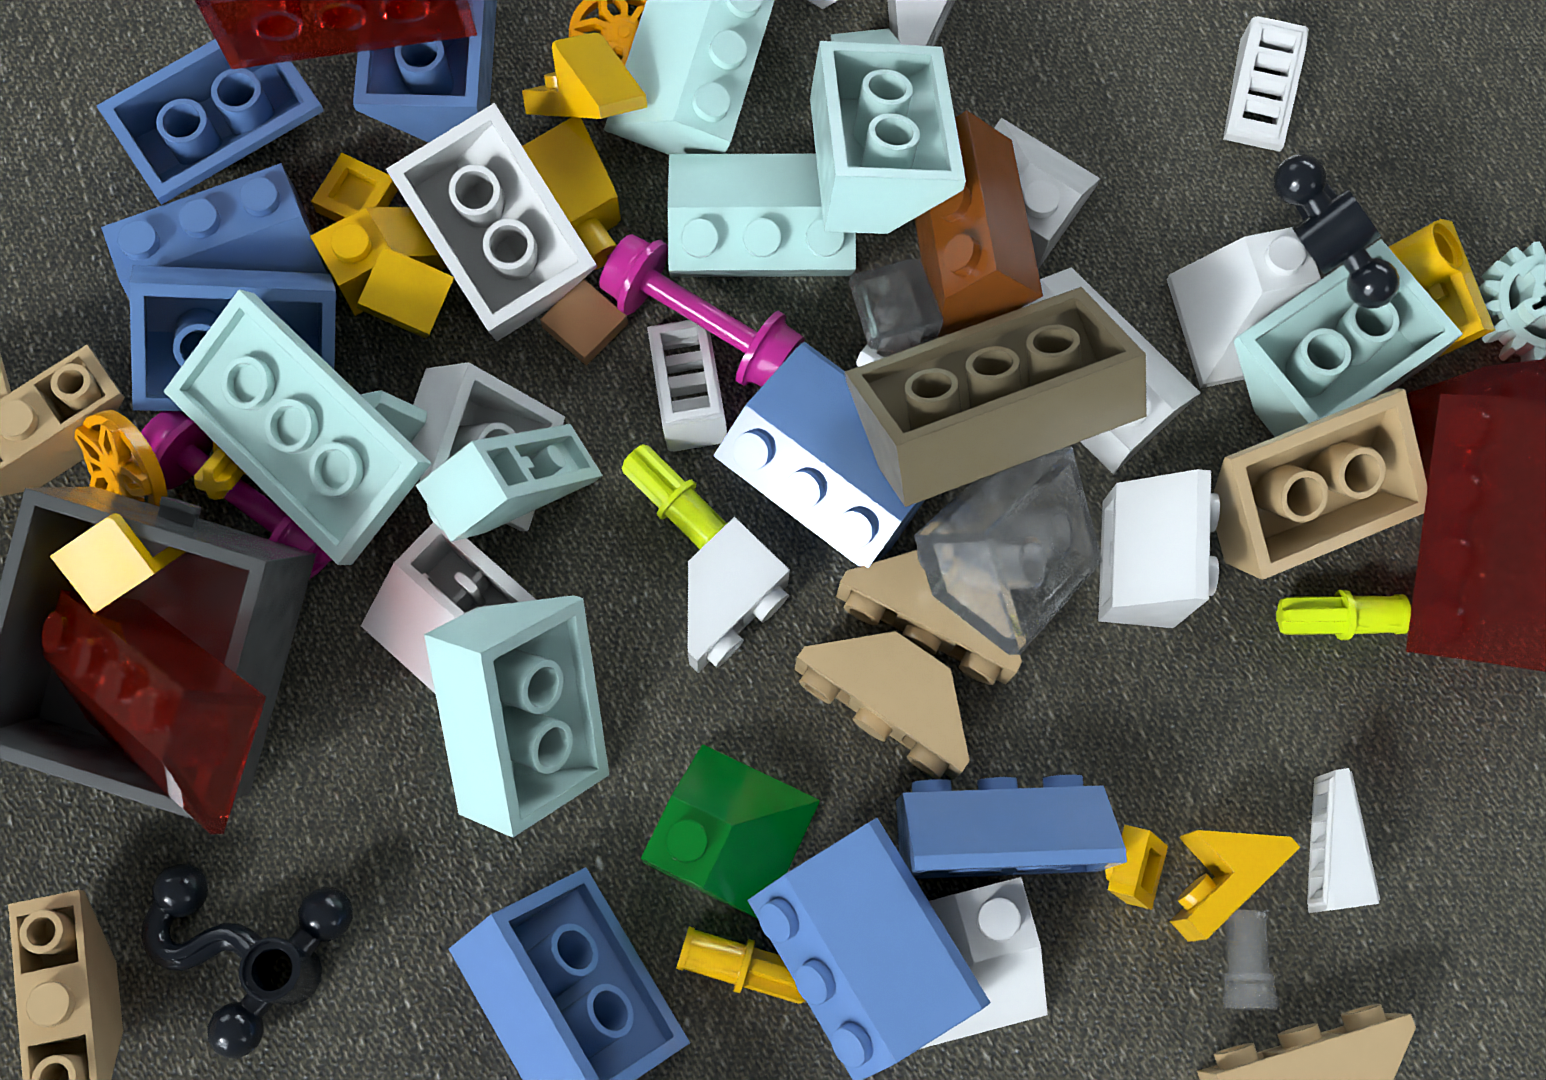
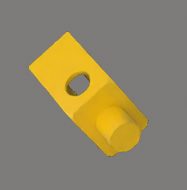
[522,117,621,270]

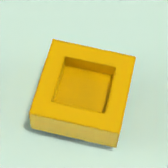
[311,153,398,222]
[1105,825,1168,910]

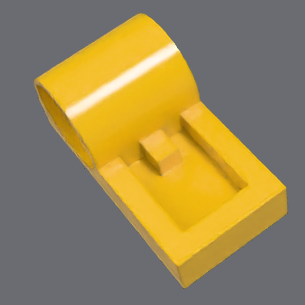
[1389,219,1495,357]

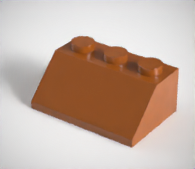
[914,110,1043,339]

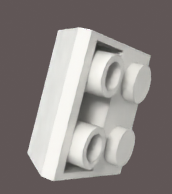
[1098,469,1220,628]
[361,522,536,693]

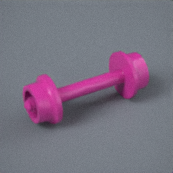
[599,234,805,387]
[141,411,332,579]

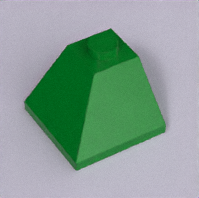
[641,744,820,919]

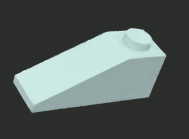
[416,424,603,542]

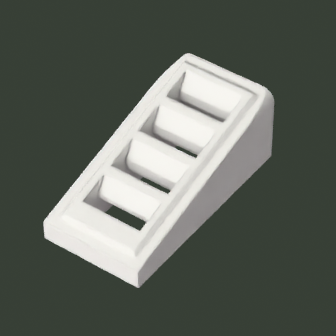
[1223,16,1309,152]
[647,320,727,452]
[1307,768,1380,913]

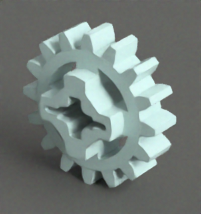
[1479,241,1546,372]

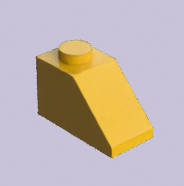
[310,207,448,316]

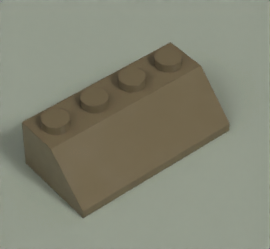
[845,287,1147,507]

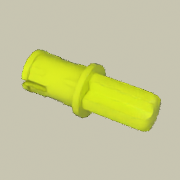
[622,444,727,549]
[1276,590,1412,641]

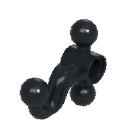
[1274,154,1400,309]
[141,864,353,1059]

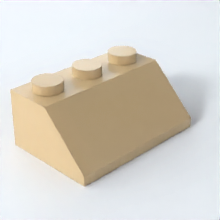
[1214,388,1433,580]

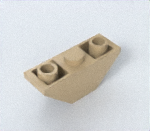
[0,345,125,497]
[836,545,1022,685]
[794,631,970,780]
[8,890,123,1080]
[1197,1004,1416,1080]

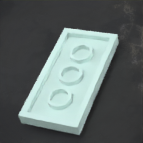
[163,289,432,565]

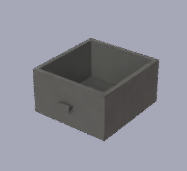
[0,486,316,820]

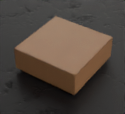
[540,279,628,366]

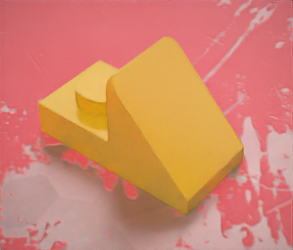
[522,32,648,119]
[1169,830,1300,942]

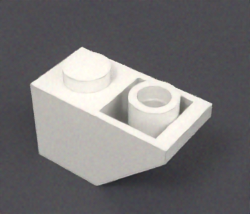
[688,517,790,673]

